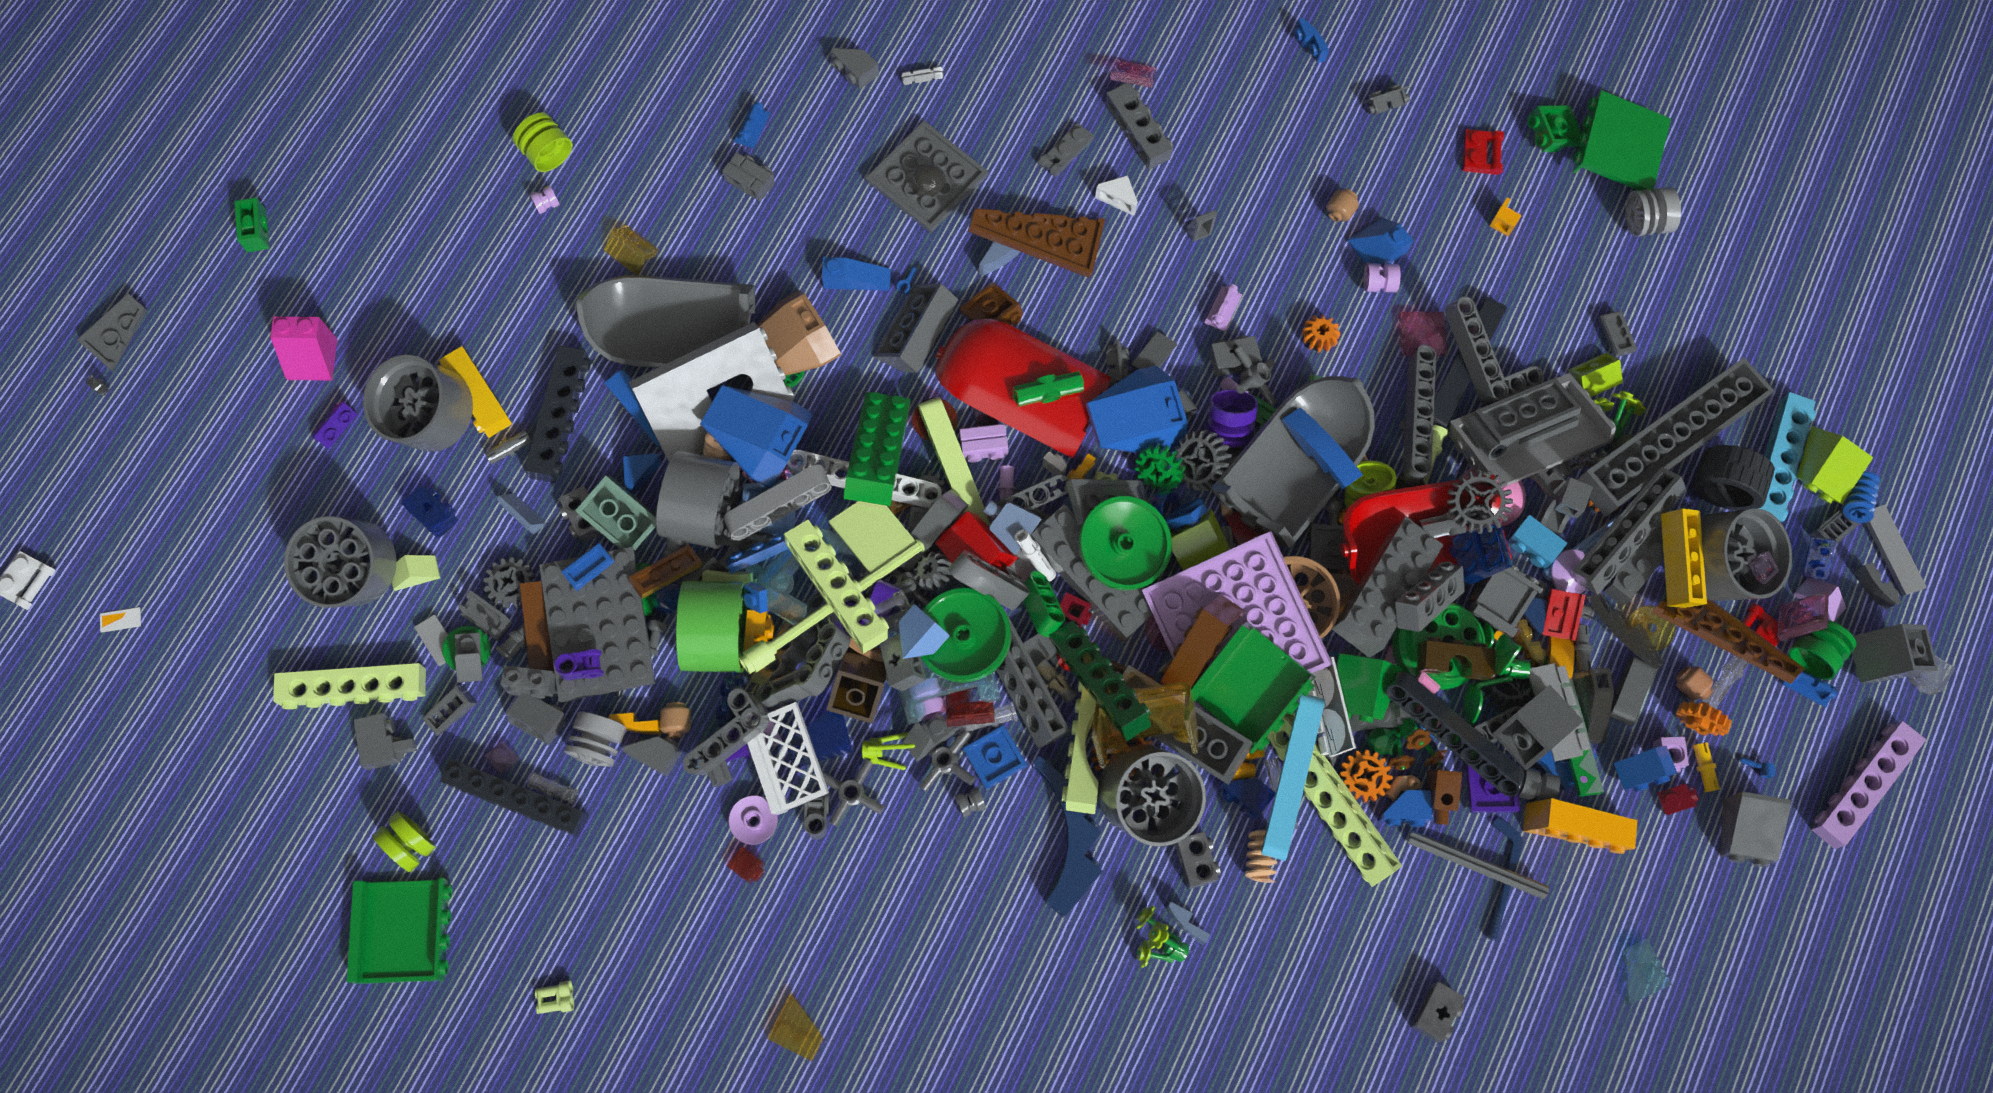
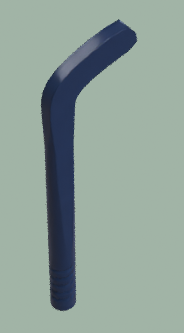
[1487,818,1524,941]

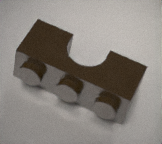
[1416,637,1496,680]

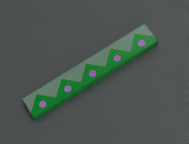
[1541,659,1604,797]

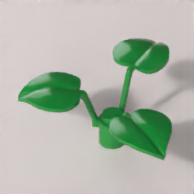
[1463,621,1531,727]

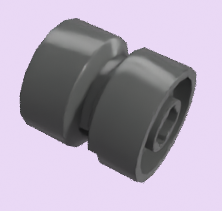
[1518,768,1560,801]

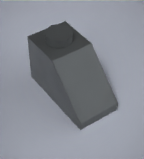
[622,737,682,777]

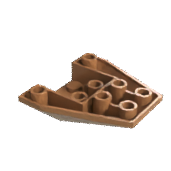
[749,289,841,382]

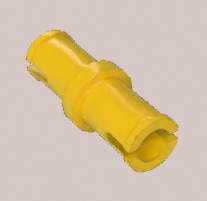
[1692,742,1721,792]

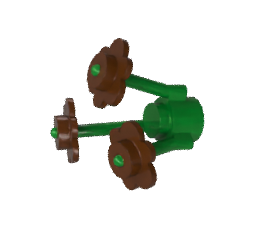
[1388,718,1448,770]

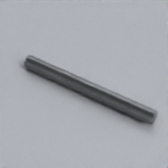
[1407,831,1549,899]

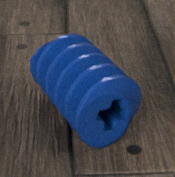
[1843,471,1880,523]

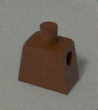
[1426,770,1462,825]

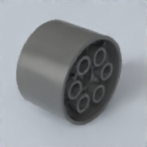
[363,355,473,452]
[656,450,740,549]
[1700,509,1792,601]
[284,516,396,608]
[1098,744,1206,846]

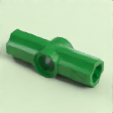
[1012,371,1084,407]

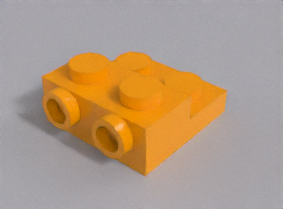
[743,610,775,652]

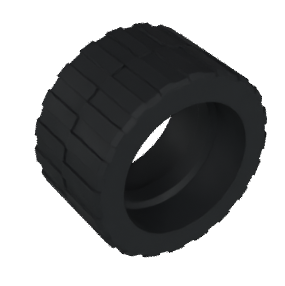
[1693,445,1775,511]

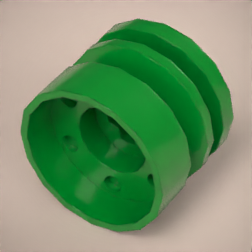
[1788,617,1857,680]

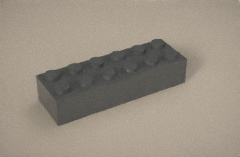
[1030,504,1153,642]
[1332,517,1443,658]
[1122,665,1254,785]

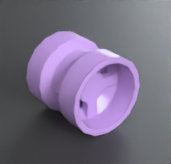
[530,185,560,214]

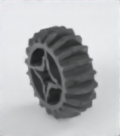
[1174,430,1232,491]
[1447,470,1513,534]

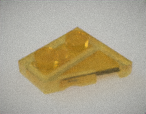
[767,995,824,1062]

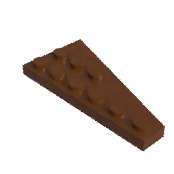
[968,209,1105,278]
[1652,597,1805,684]

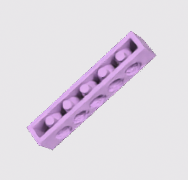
[1811,721,1926,849]

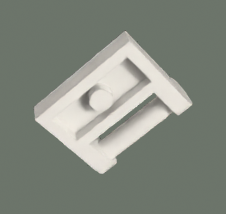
[0,551,56,610]

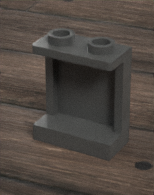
[1468,562,1543,637]

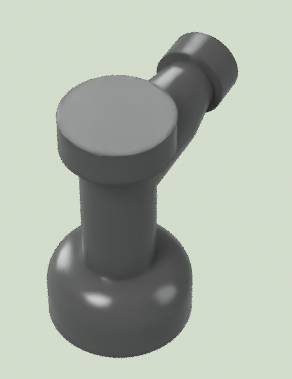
[648,620,668,656]

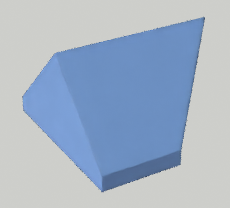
[898,604,950,659]

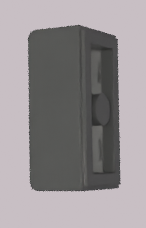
[1131,332,1178,370]

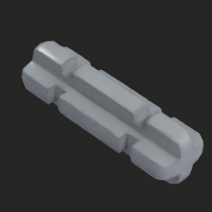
[902,66,943,85]

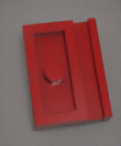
[1541,588,1586,641]

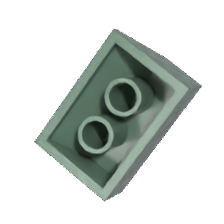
[575,475,657,550]

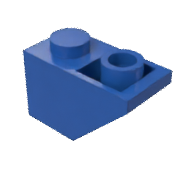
[1378,790,1432,827]

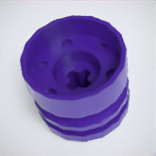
[1207,389,1258,447]

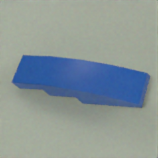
[604,369,665,456]
[1282,407,1363,489]

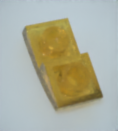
[1513,619,1546,667]

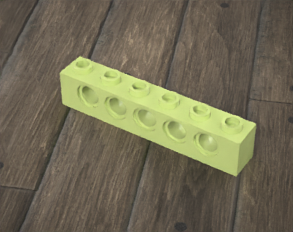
[784,520,889,654]
[273,663,426,709]

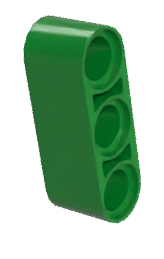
[1023,571,1065,638]

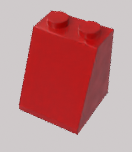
[935,511,1019,571]

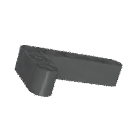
[1445,296,1544,405]

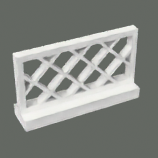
[747,702,829,815]

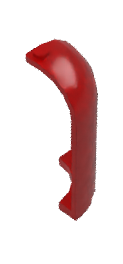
[935,319,1111,458]
[1341,474,1512,584]

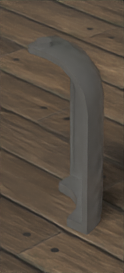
[575,275,755,376]
[1211,376,1375,548]

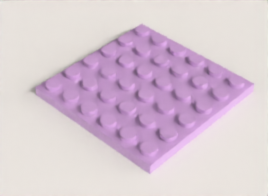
[1142,531,1332,716]

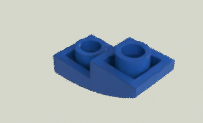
[1294,18,1329,64]

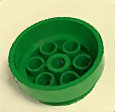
[1392,602,1485,691]

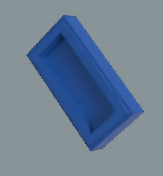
[561,543,614,591]

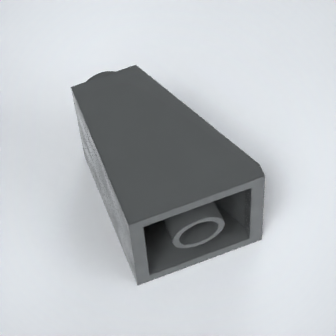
[1851,624,1939,683]
[1493,685,1584,770]
[1720,792,1791,867]

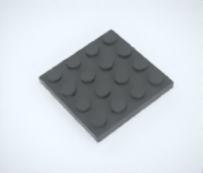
[866,121,988,233]

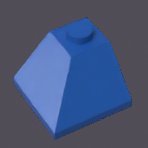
[1347,218,1414,267]

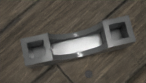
[1537,478,1593,536]

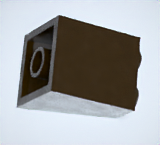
[826,647,886,724]

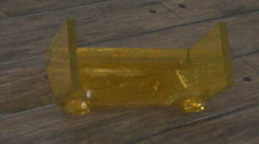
[1092,682,1198,768]

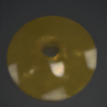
[1626,605,1676,652]

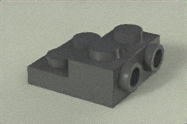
[500,665,558,699]

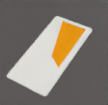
[100,607,141,632]

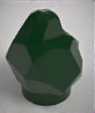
[1364,728,1401,756]

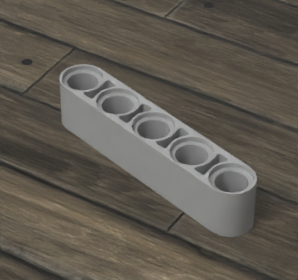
[724,465,831,540]

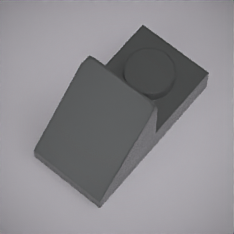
[455,633,483,683]
[903,712,955,762]

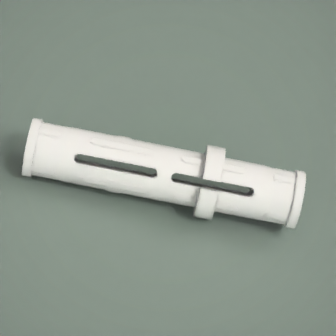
[1014,530,1056,581]

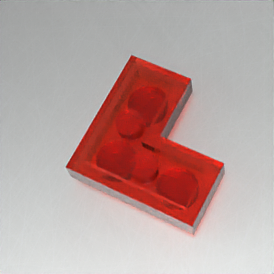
[945,687,995,727]

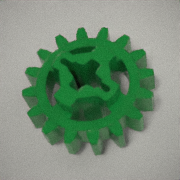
[1135,444,1185,492]

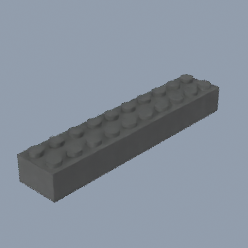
[1579,357,1774,517]

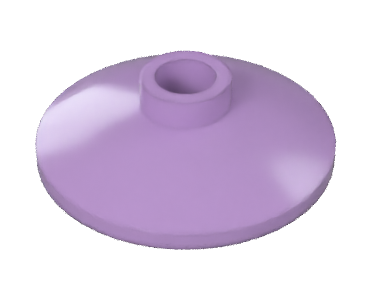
[1551,549,1586,593]
[729,796,778,845]

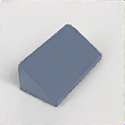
[497,494,545,534]

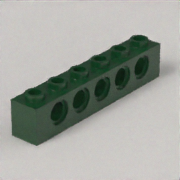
[1049,621,1151,741]

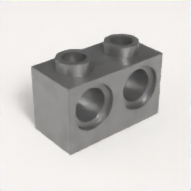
[558,486,602,543]
[1175,832,1221,889]

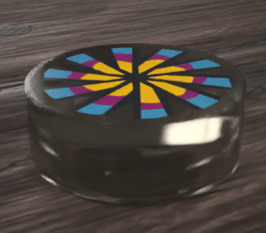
[86,374,110,396]

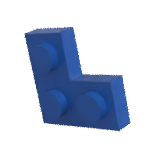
[1164,498,1207,531]

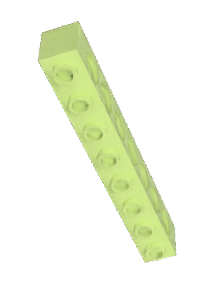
[1267,712,1402,887]

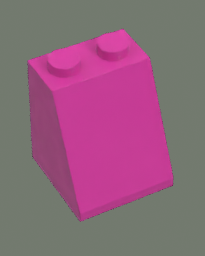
[270,317,337,381]

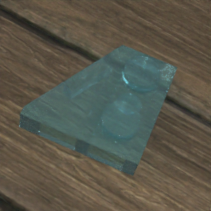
[1623,939,1672,1005]

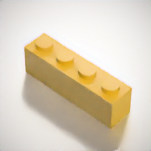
[439,346,512,438]
[1661,509,1707,608]

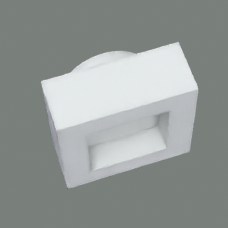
[1042,452,1067,479]

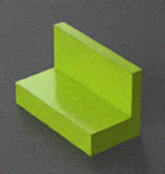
[1569,353,1623,397]

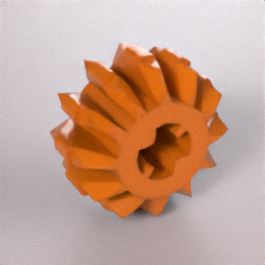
[1301,314,1340,353]

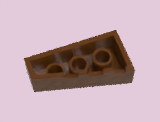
[1160,594,1244,699]

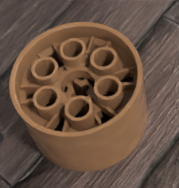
[1283,556,1340,639]

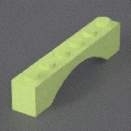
[1062,681,1102,814]

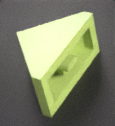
[392,555,441,591]

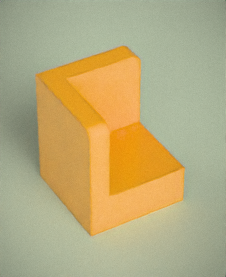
[1490,197,1521,237]

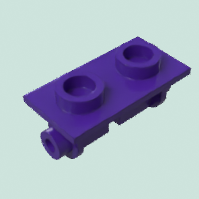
[311,402,358,449]

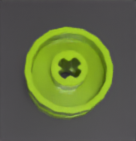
[1344,461,1396,509]
[372,810,436,873]

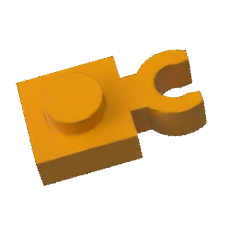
[1067,454,1096,480]

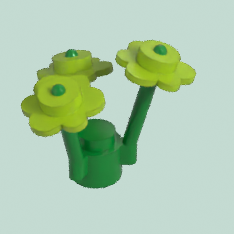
[1593,391,1646,441]
[1136,905,1189,968]

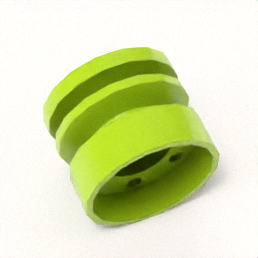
[513,113,573,172]

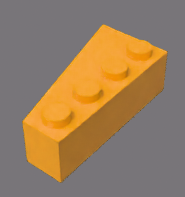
[1523,798,1638,854]

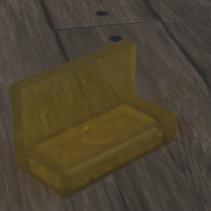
[604,225,659,275]

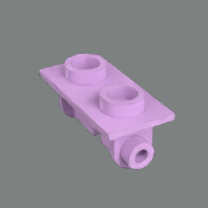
[1204,284,1242,332]

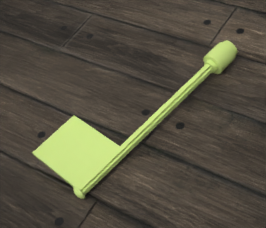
[739,501,925,674]

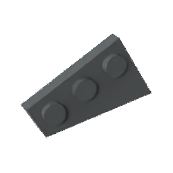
[77,294,147,372]

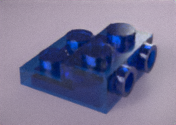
[1449,524,1512,585]

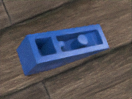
[822,257,891,291]

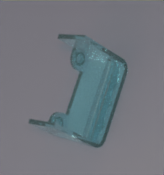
[753,529,858,625]

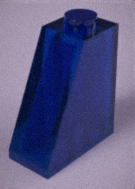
[788,711,853,767]

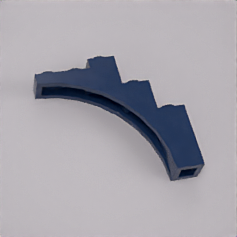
[1033,756,1103,919]

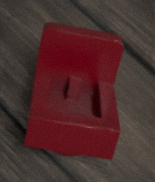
[1657,783,1699,816]

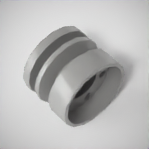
[1625,187,1681,237]
[564,712,626,767]

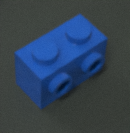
[1614,746,1677,792]

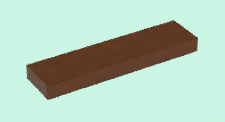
[519,581,555,675]

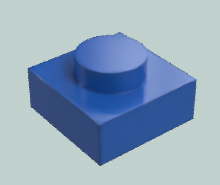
[744,582,768,613]

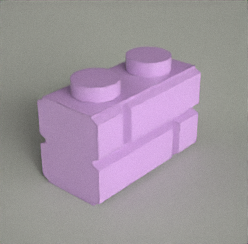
[960,424,1008,463]

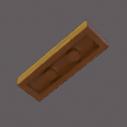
[629,545,702,599]

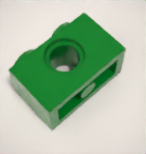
[235,198,269,252]

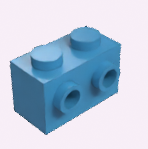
[1507,515,1567,570]

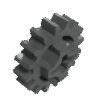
[483,557,536,609]

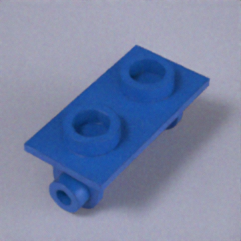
[734,102,770,149]
[1782,671,1838,708]

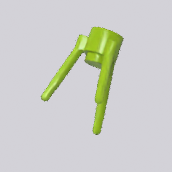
[862,732,915,770]

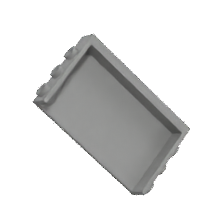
[1449,373,1616,485]

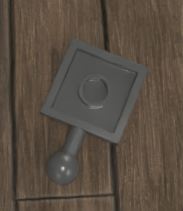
[1309,496,1349,572]

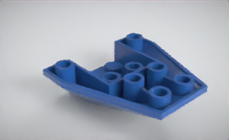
[1086,366,1188,453]
[700,385,813,489]

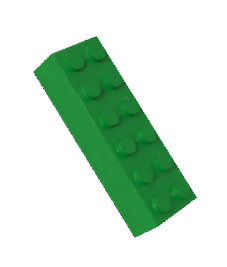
[844,391,911,506]

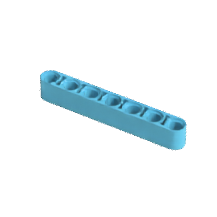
[1261,694,1325,861]

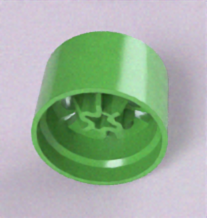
[676,580,749,673]

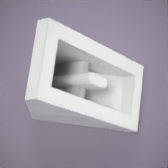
[1095,176,1138,216]

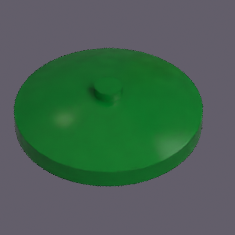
[1079,496,1172,591]
[921,588,1011,683]

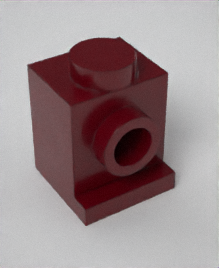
[1060,592,1093,628]

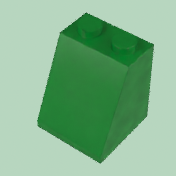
[1337,653,1402,723]

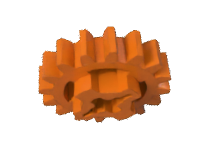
[1676,701,1732,736]
[1339,750,1393,803]

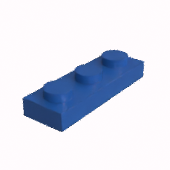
[726,532,789,574]

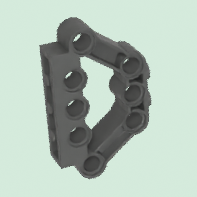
[751,591,850,712]

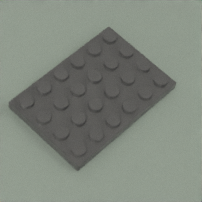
[539,547,656,702]

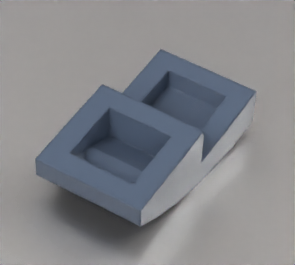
[1166,902,1210,945]

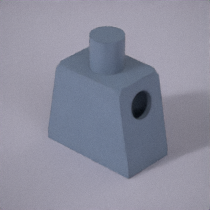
[983,500,1042,555]

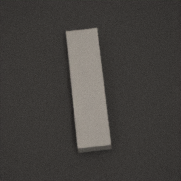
[1866,505,1927,597]

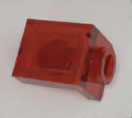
[727,847,765,884]

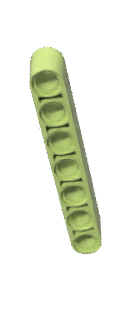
[918,397,990,526]

